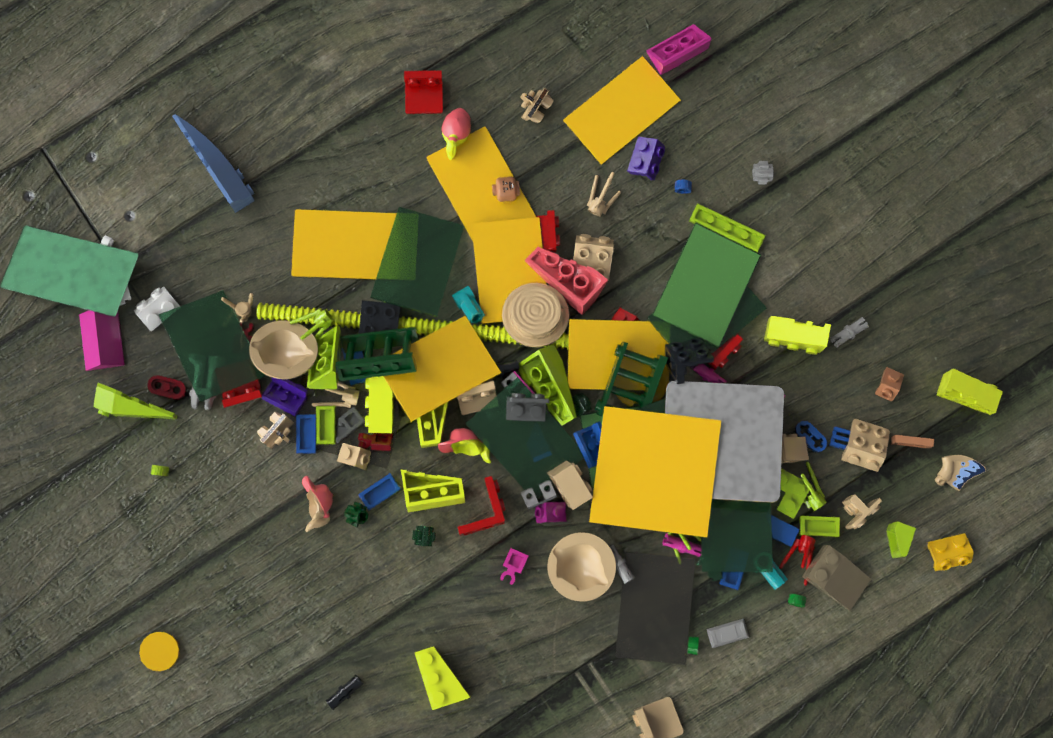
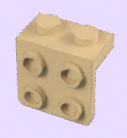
[573,234,614,281]
[841,419,890,472]
[632,697,683,738]

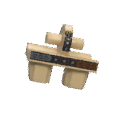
[521,88,554,123]
[257,412,294,449]

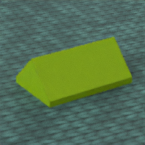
[307,325,342,389]

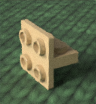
[457,378,499,415]
[842,494,882,530]

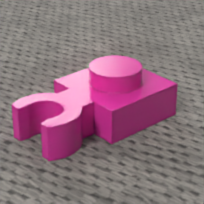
[500,548,528,585]

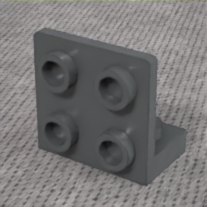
[506,393,549,421]

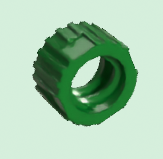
[788,594,807,608]
[688,637,699,655]

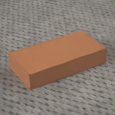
[891,435,934,449]

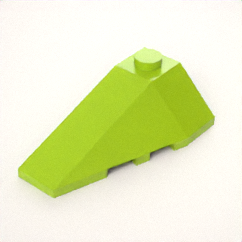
[518,344,576,426]
[93,383,178,419]

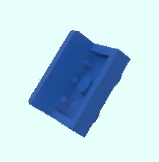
[573,421,602,469]

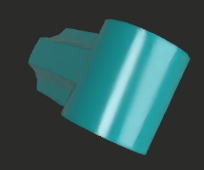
[452,286,485,324]
[753,552,788,590]

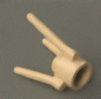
[587,172,621,217]
[221,293,253,323]
[312,381,360,408]

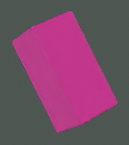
[646,24,711,75]
[79,310,125,371]

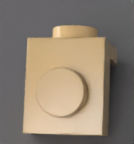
[337,443,371,470]

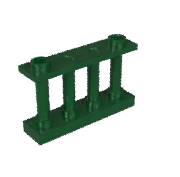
[335,327,419,381]
[595,342,668,416]

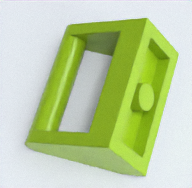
[886,521,916,558]

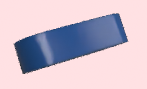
[794,421,827,453]

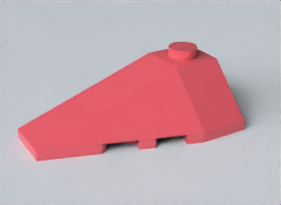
[525,247,608,315]

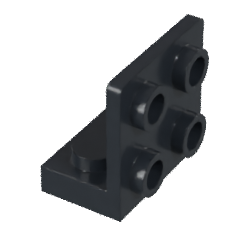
[359,300,402,334]
[665,338,714,384]

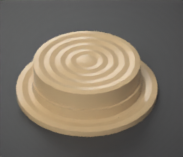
[502,283,569,347]
[249,320,318,379]
[547,533,616,602]

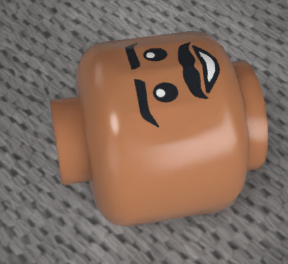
[492,177,520,202]

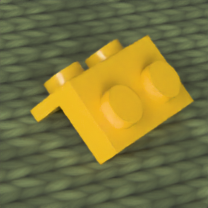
[928,533,974,571]

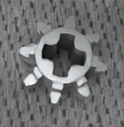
[752,161,773,184]

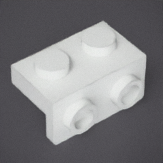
[134,287,181,331]

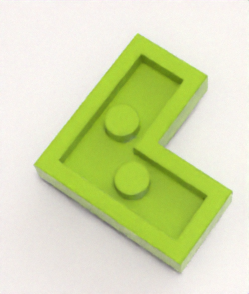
[777,468,812,519]

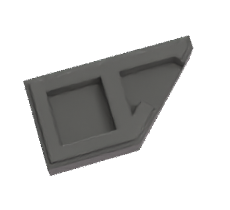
[336,407,365,443]

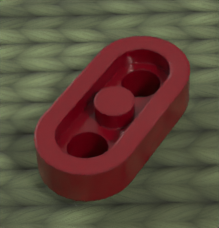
[147,375,187,400]

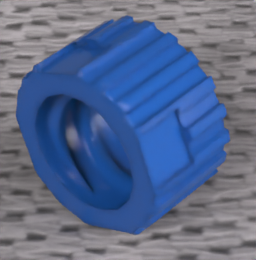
[675,179,692,194]

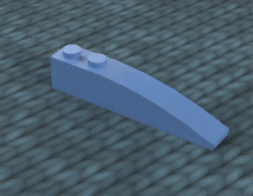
[172,114,254,213]

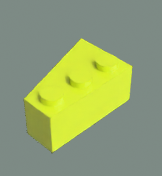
[764,316,831,355]
[937,369,1003,415]
[365,376,394,433]
[417,402,449,448]
[401,470,466,512]
[415,646,470,710]

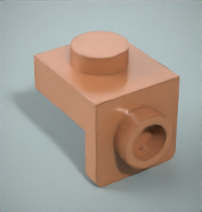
[875,367,904,401]

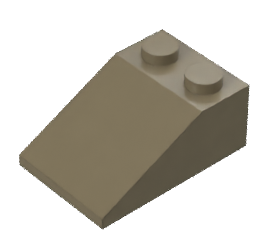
[802,545,871,611]

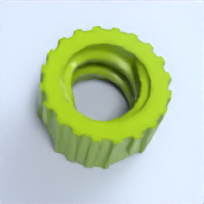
[151,465,169,477]

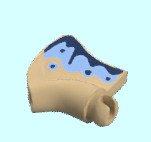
[935,455,986,491]

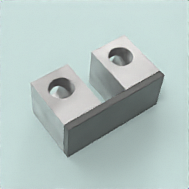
[521,480,557,509]

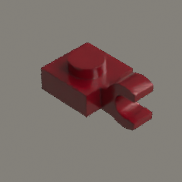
[358,433,393,451]

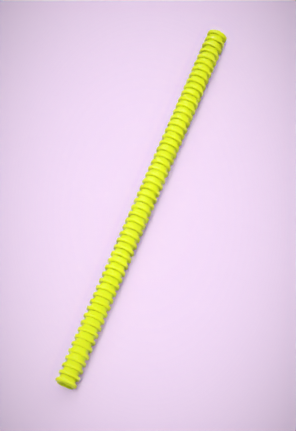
[257,302,569,350]

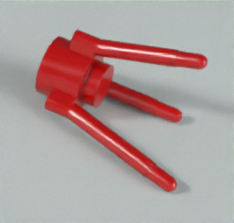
[779,535,816,586]

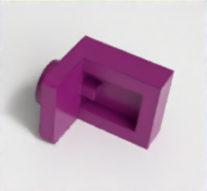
[535,502,566,523]

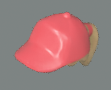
[302,476,333,532]

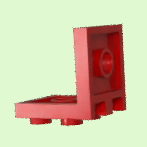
[457,476,505,537]

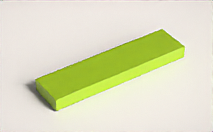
[689,203,766,253]

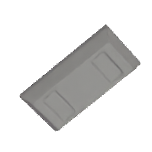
[706,618,749,648]

